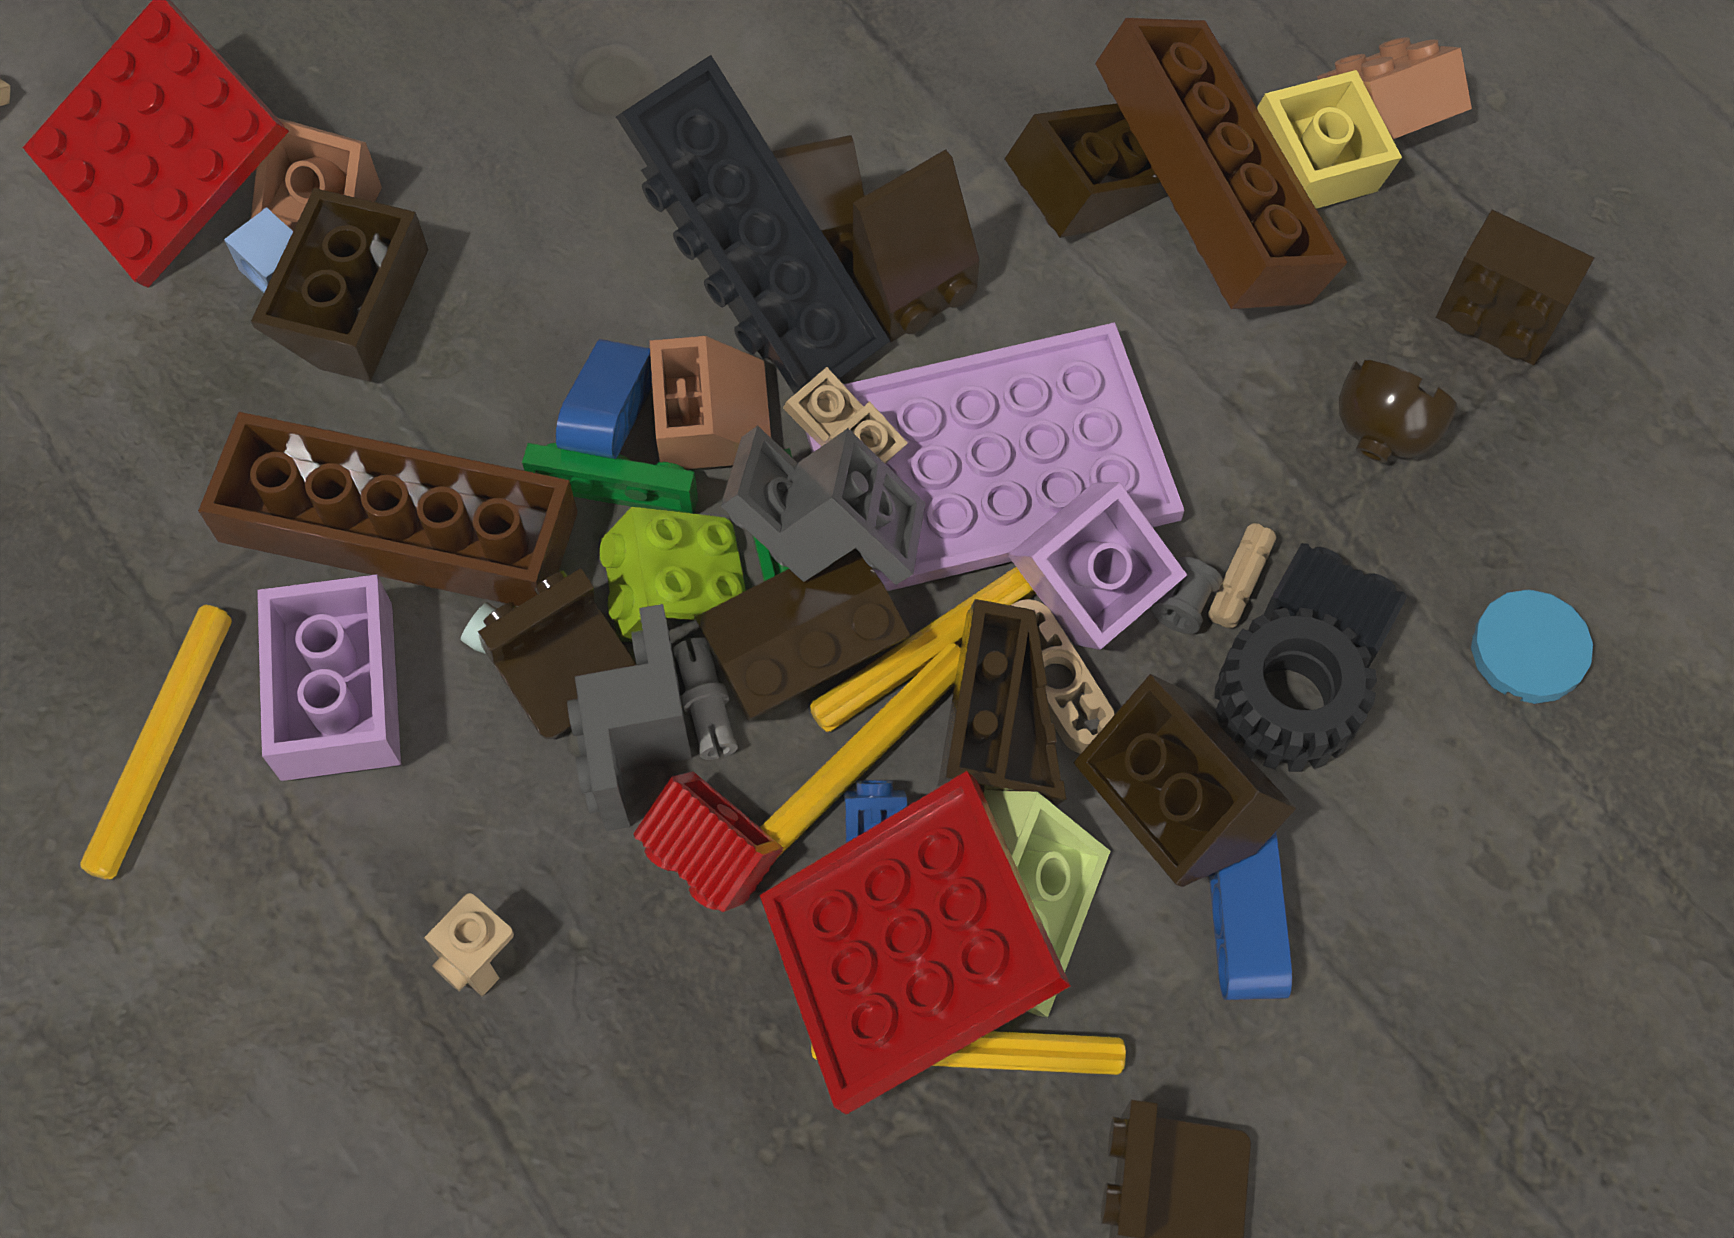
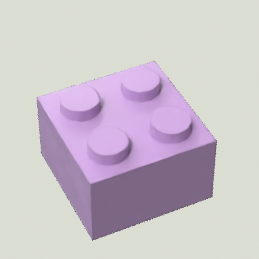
[1008,482,1187,650]

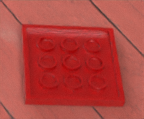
[22,0,289,288]
[759,771,1071,1115]

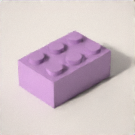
[258,575,401,781]

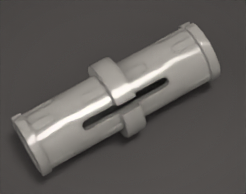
[673,638,738,760]

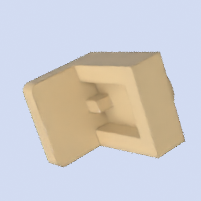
[424,893,514,997]

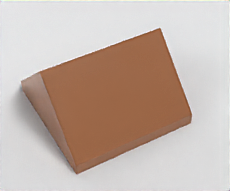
[251,118,382,231]

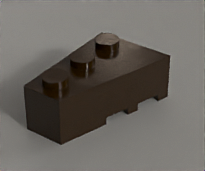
[938,599,1067,806]

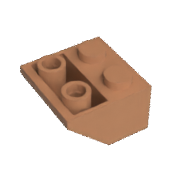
[1317,37,1472,139]
[650,336,771,469]

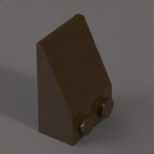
[1004,103,1168,238]
[853,149,980,343]

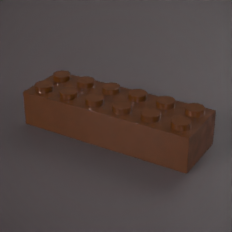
[1095,18,1348,309]
[198,412,578,606]

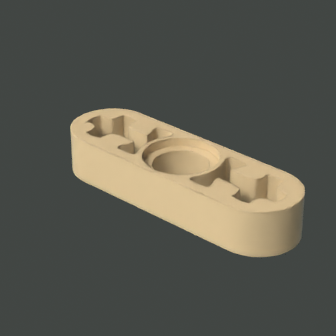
[1011,599,1115,754]

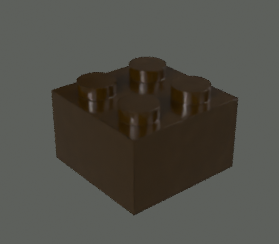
[1435,209,1595,366]

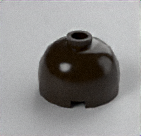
[1339,360,1458,463]

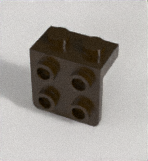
[478,568,636,739]
[1101,1099,1251,1238]

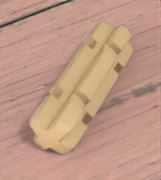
[1208,523,1276,628]

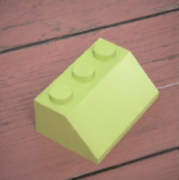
[983,790,1110,1017]

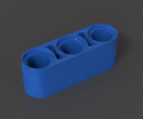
[556,339,652,459]
[1209,832,1292,1000]

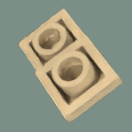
[783,367,908,464]

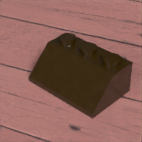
[772,135,865,263]
[251,188,429,382]
[694,548,910,722]
[1073,674,1297,887]

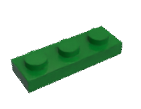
[522,443,698,514]

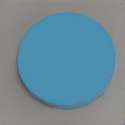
[1471,590,1593,704]

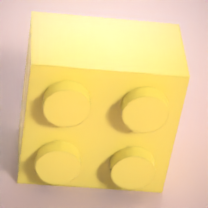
[1257,70,1402,209]

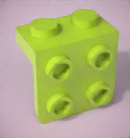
[600,507,746,642]

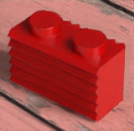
[633,771,783,912]

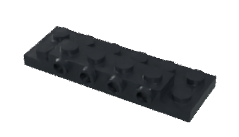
[616,55,890,395]

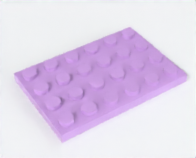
[805,322,1184,591]

